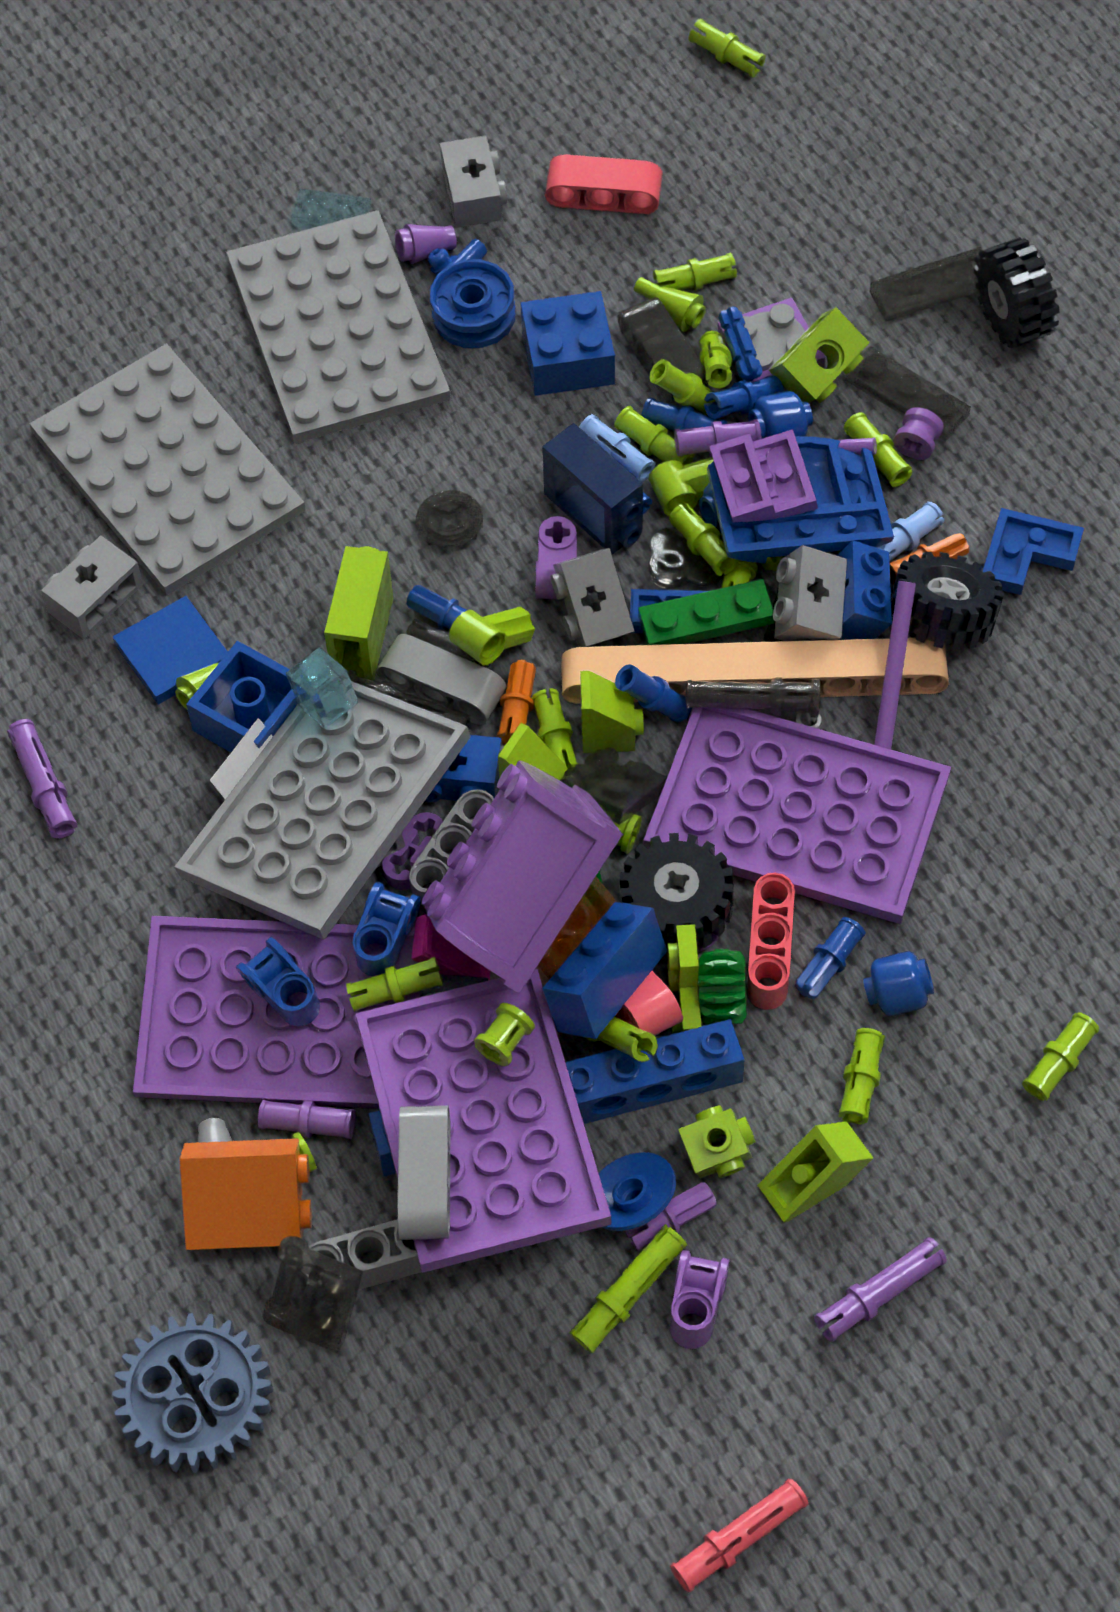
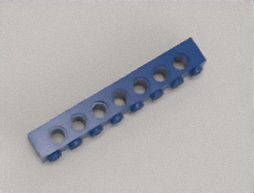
[368,1019,745,1177]

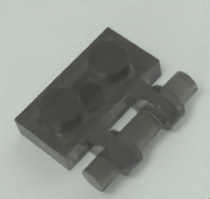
[560,747,667,825]

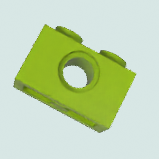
[768,307,870,403]

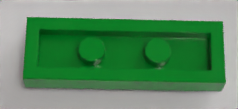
[638,579,774,645]

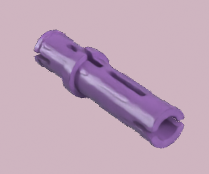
[7,719,78,838]
[814,1237,947,1342]

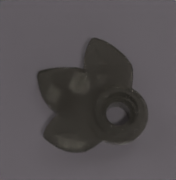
[648,527,724,589]

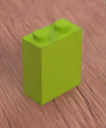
[324,546,393,684]

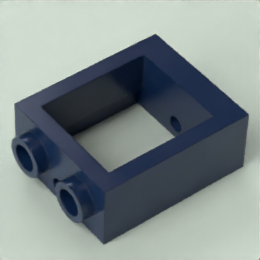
[542,423,643,555]

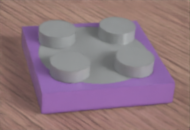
[718,298,825,383]

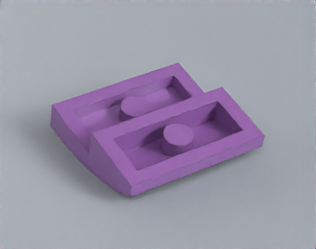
[709,429,818,522]

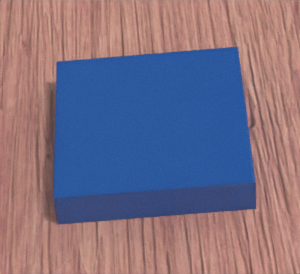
[112,596,228,705]

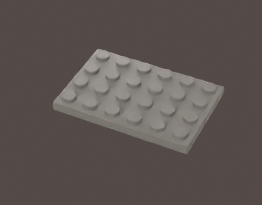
[226,210,451,444]
[29,343,306,596]
[174,670,471,940]

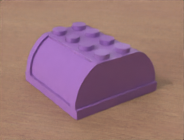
[422,760,623,993]

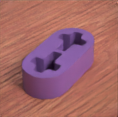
[382,812,443,890]

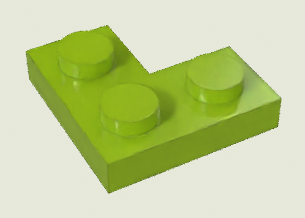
[667,924,701,1033]

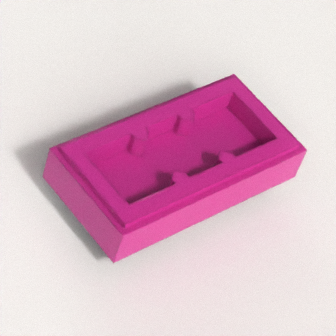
[411,914,491,986]

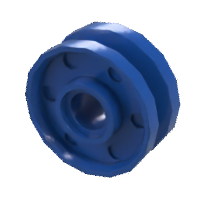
[430,259,516,348]

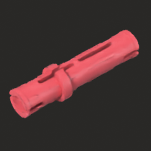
[670,1478,809,1592]

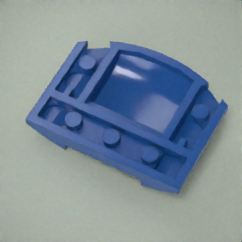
[707,436,894,563]

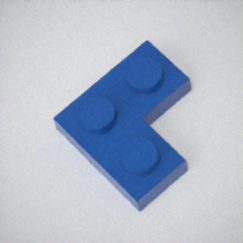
[983,508,1084,595]

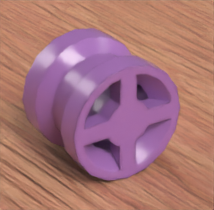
[893,407,944,460]

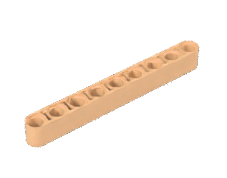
[561,638,949,704]

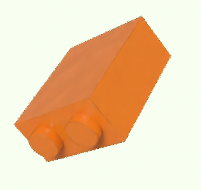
[180,1138,312,1250]

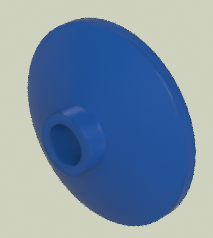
[598,1152,676,1231]

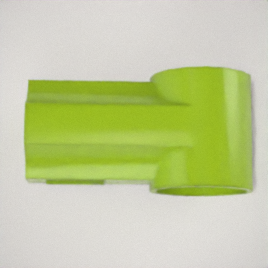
[648,457,713,516]
[449,607,535,665]

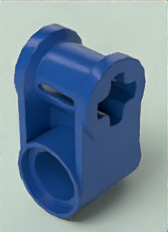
[352,882,421,977]
[236,937,320,1026]

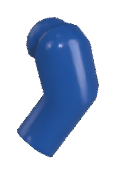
[428,239,487,275]

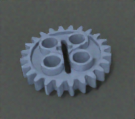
[112,1313,273,1473]

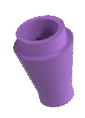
[395,224,456,264]

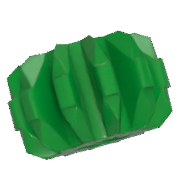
[698,949,747,1025]

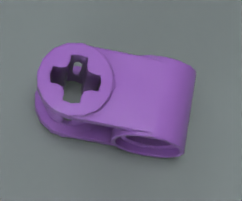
[536,516,577,599]
[670,1249,730,1349]

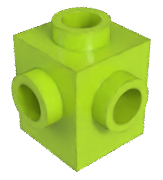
[678,1106,756,1178]

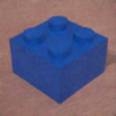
[521,291,615,396]
[186,641,310,752]

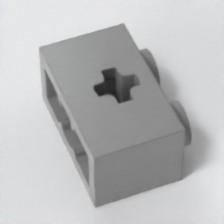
[440,136,508,228]
[41,535,143,639]
[773,545,847,641]
[551,548,634,647]

